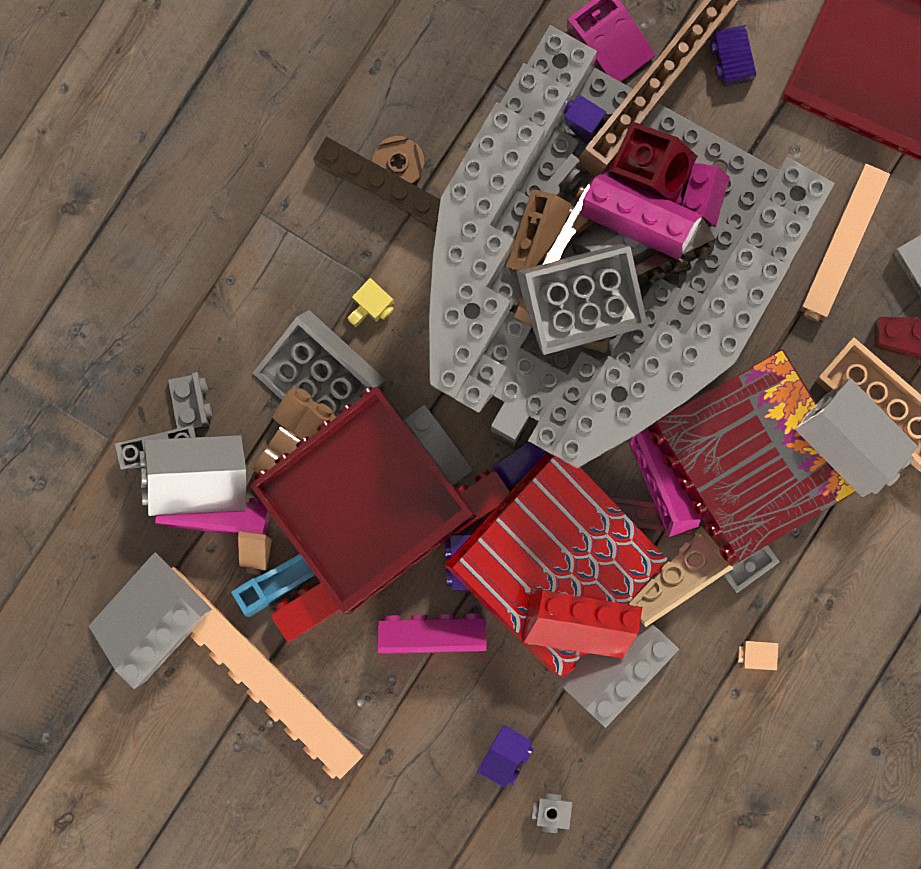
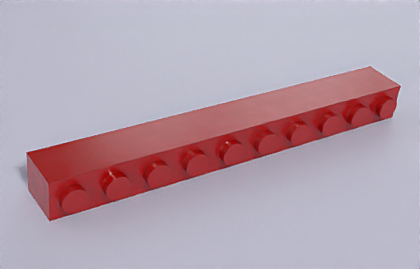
[270,470,510,643]

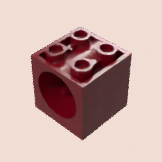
[609,121,698,203]

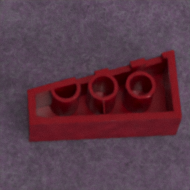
[874,317,921,359]

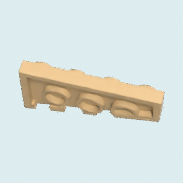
[629,526,733,627]

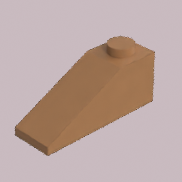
[506,189,571,271]
[238,531,273,575]

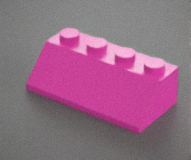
[580,171,703,260]
[628,427,701,537]
[155,498,270,536]
[378,614,487,654]

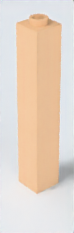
[800,164,890,322]

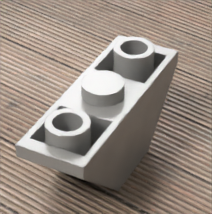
[115,425,196,470]

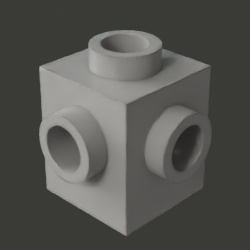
[532,793,572,833]

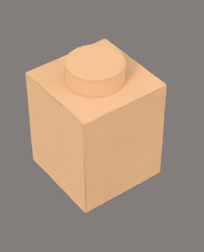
[738,641,778,670]

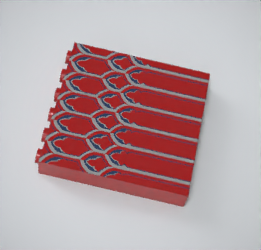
[444,452,667,678]

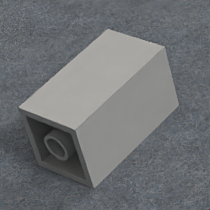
[795,378,918,497]
[140,435,246,516]

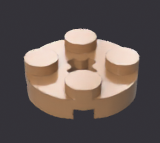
[372,136,425,185]

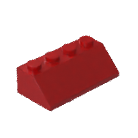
[522,588,643,659]

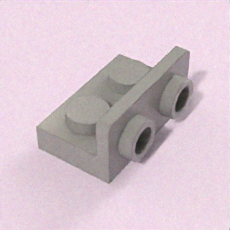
[168,372,213,429]

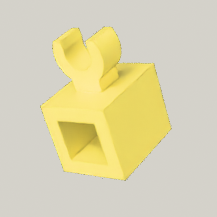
[347,278,394,328]

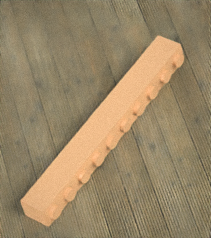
[172,567,364,779]

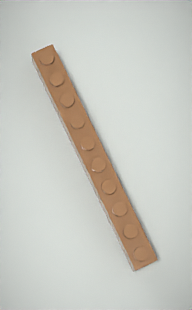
[579,0,739,177]

